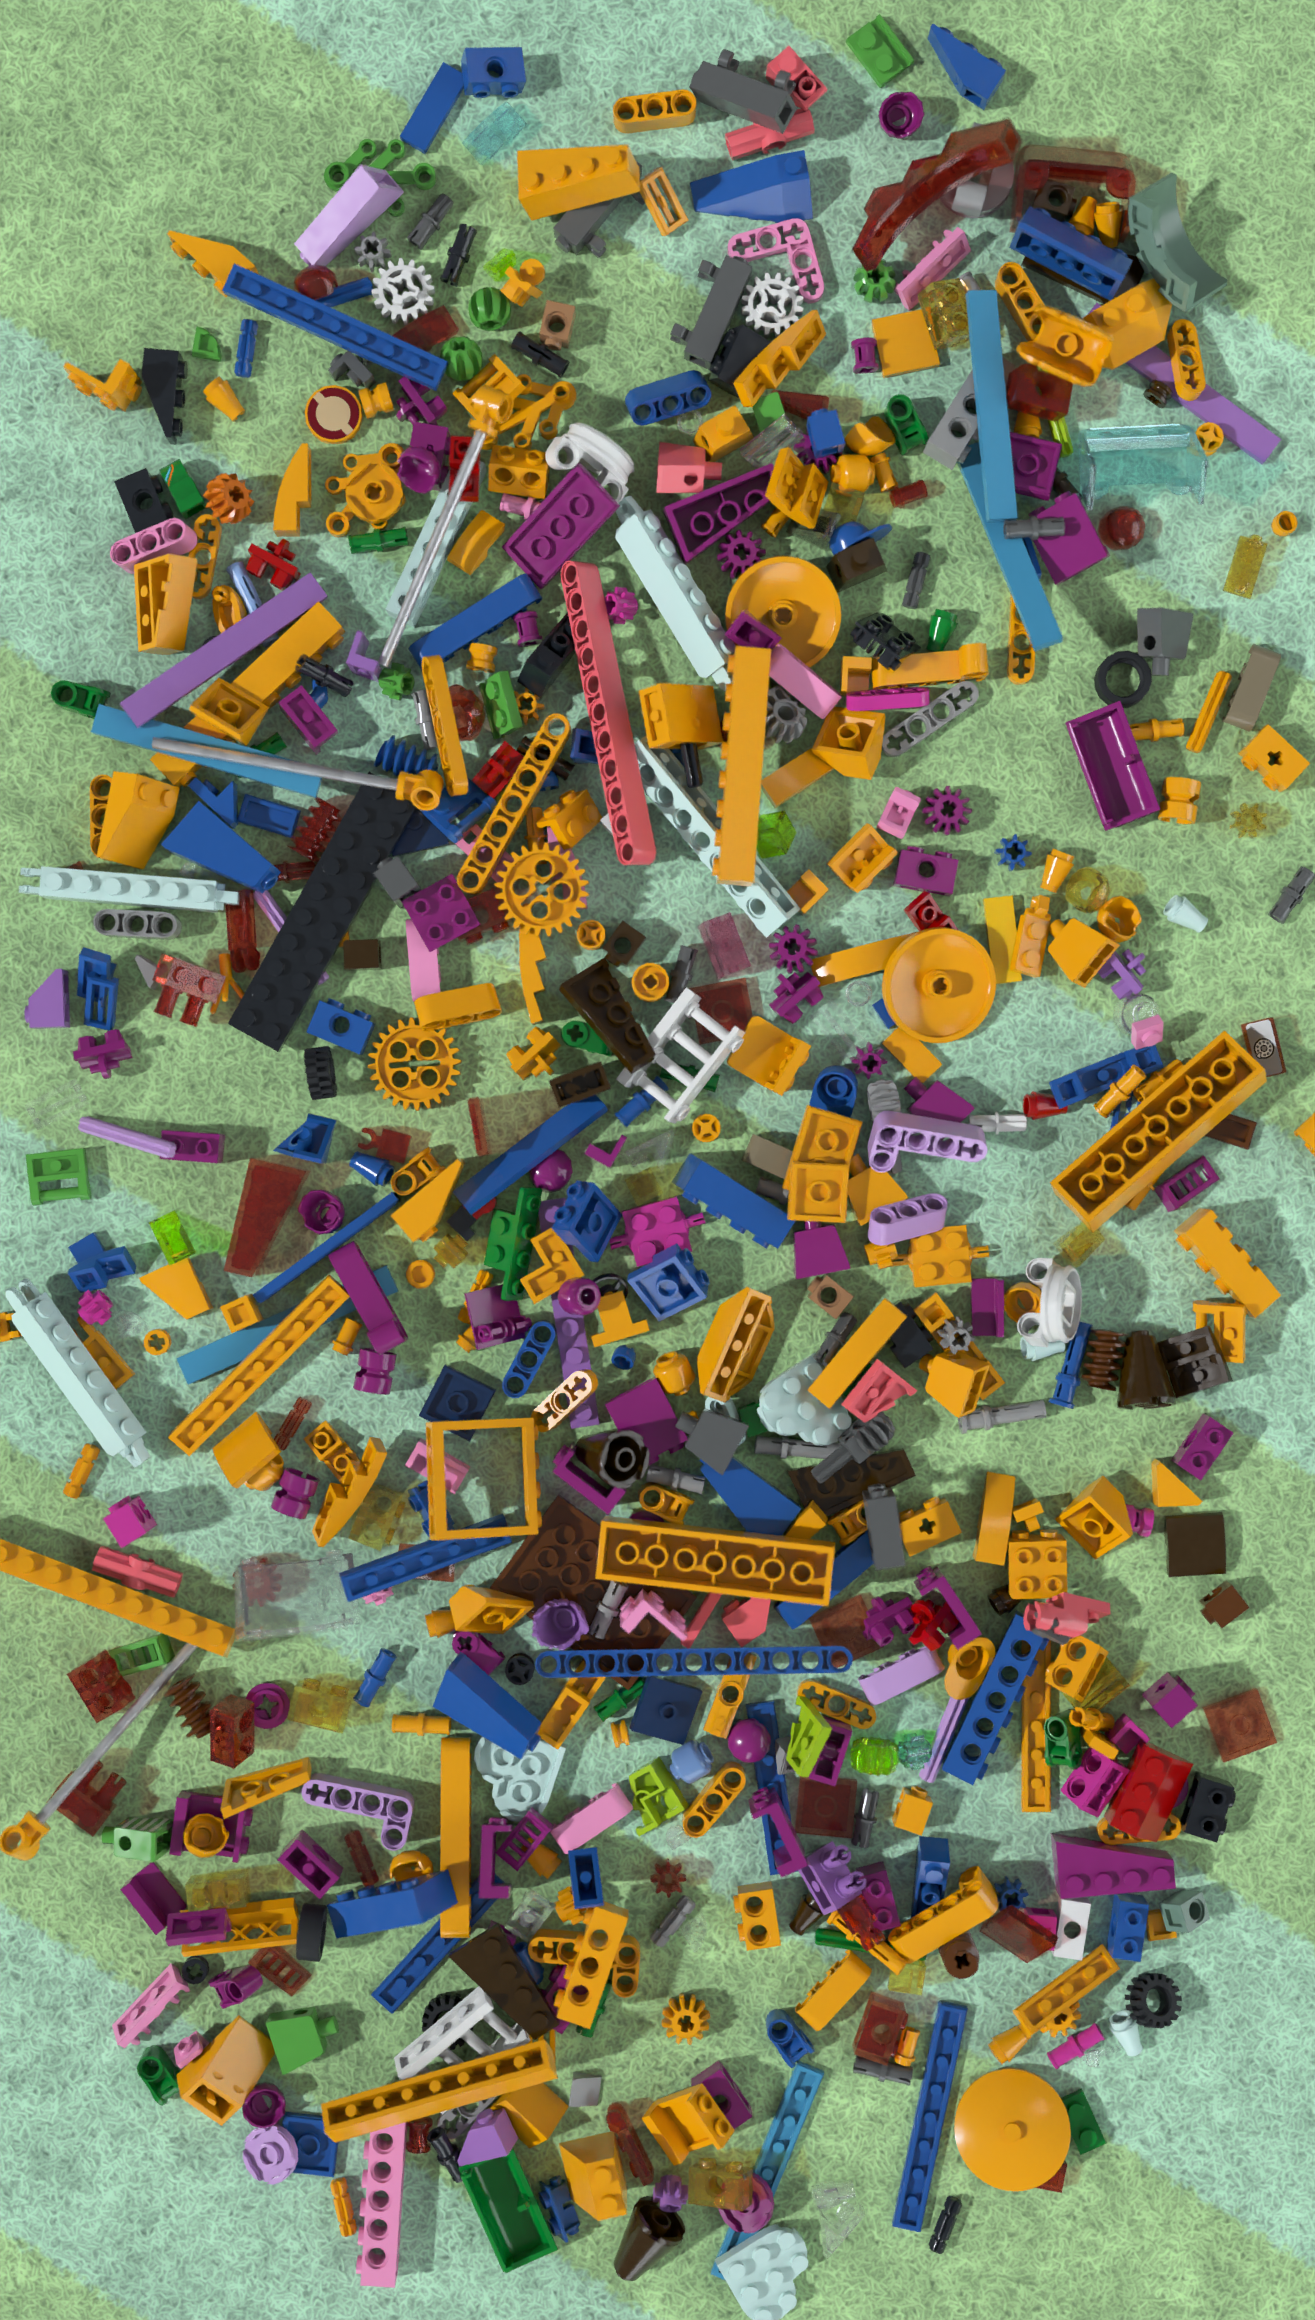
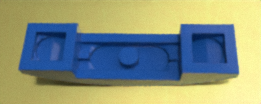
[1049,1045,1164,1109]

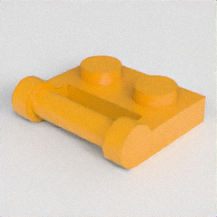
[452,353,526,420]
[1193,1300,1245,1363]

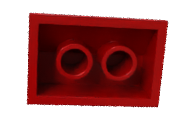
[1104,1738,1194,1842]

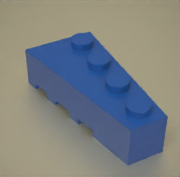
[672,1153,796,1249]
[327,1869,458,1939]

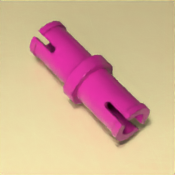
[1047,2023,1105,2069]

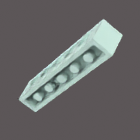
[386,461,487,628]

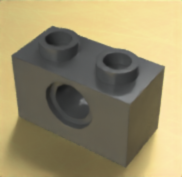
[374,856,422,909]

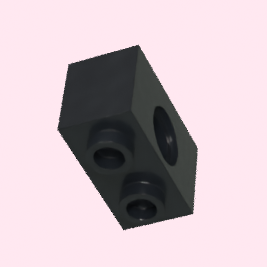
[114,468,174,533]

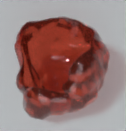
[449,684,485,741]

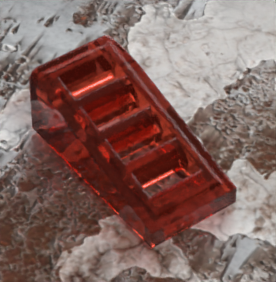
[772,390,829,420]
[248,1946,312,1997]

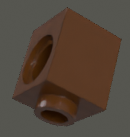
[1199,1581,1249,1628]

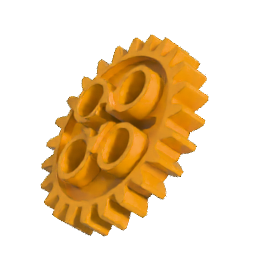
[495,842,589,937]
[367,1017,462,1111]

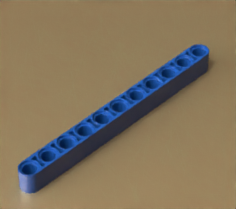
[535,1646,853,1678]

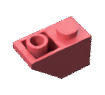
[766,46,827,111]
[721,1597,771,1648]

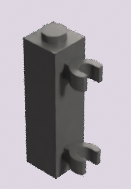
[689,49,797,134]
[553,161,650,258]
[670,255,752,370]

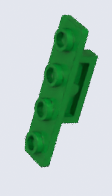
[484,1187,542,1301]

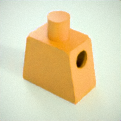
[693,405,754,462]
[1048,918,1120,988]
[848,1153,908,1226]
[919,1350,990,1418]

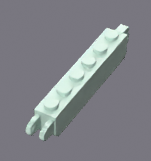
[615,496,736,691]
[19,866,240,913]
[5,1279,150,1468]

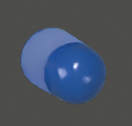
[829,521,892,555]
[809,1065,858,1118]

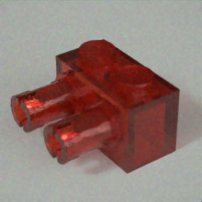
[152,953,226,1027]
[46,1760,127,1837]

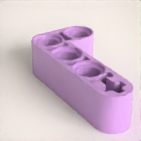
[867,1111,988,1172]
[302,1773,415,1851]

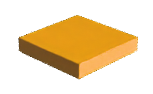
[871,308,940,378]
[787,1161,850,1223]

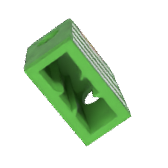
[102,1817,174,1862]

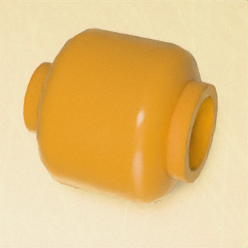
[830,454,875,493]
[653,1351,695,1396]
[244,1454,284,1491]

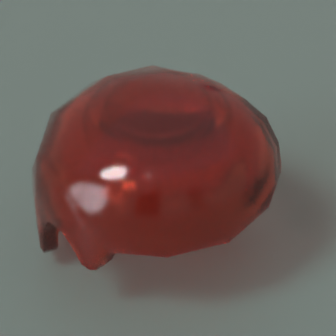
[294,265,338,300]
[1098,506,1146,551]

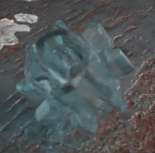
[896,1733,932,1771]

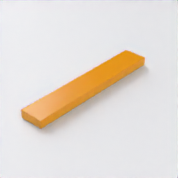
[1021,1639,1051,1812]

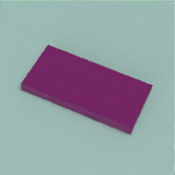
[502,463,620,589]

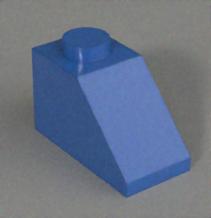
[568,1847,604,1909]

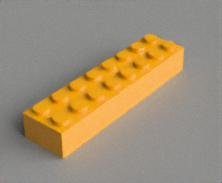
[1050,1030,1267,1233]
[596,1516,835,1606]

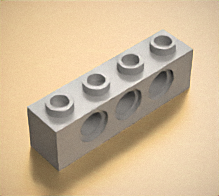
[923,358,1016,470]

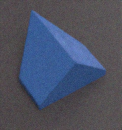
[273,1113,336,1164]

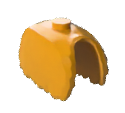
[1016,304,1113,387]

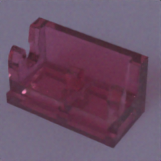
[698,912,751,980]

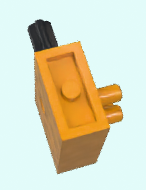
[639,683,723,788]

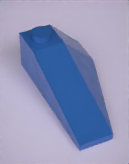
[690,150,813,223]

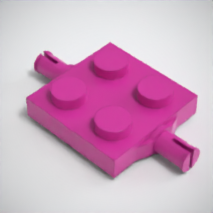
[609,1195,706,1267]

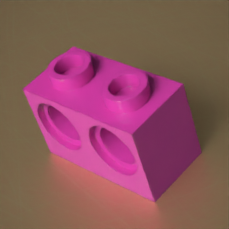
[103,1495,157,1548]
[1060,1747,1130,1818]

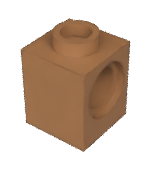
[539,300,576,351]
[807,1274,854,1319]

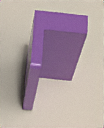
[346,630,382,682]

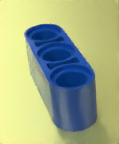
[625,370,711,426]
[502,1320,556,1398]

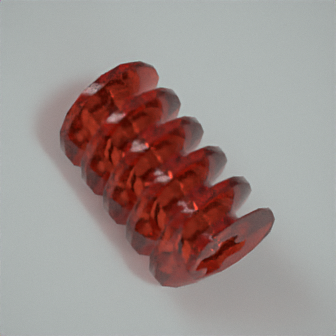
[287,797,343,862]

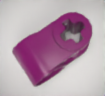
[452,1631,506,1675]
[208,1965,263,2009]

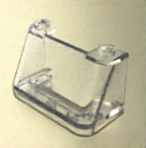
[235,1549,360,1642]

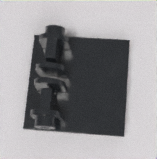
[850,612,921,672]

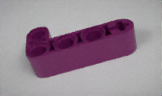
[328,1241,408,1355]

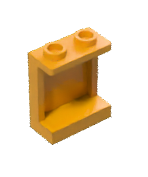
[641,2083,735,2166]

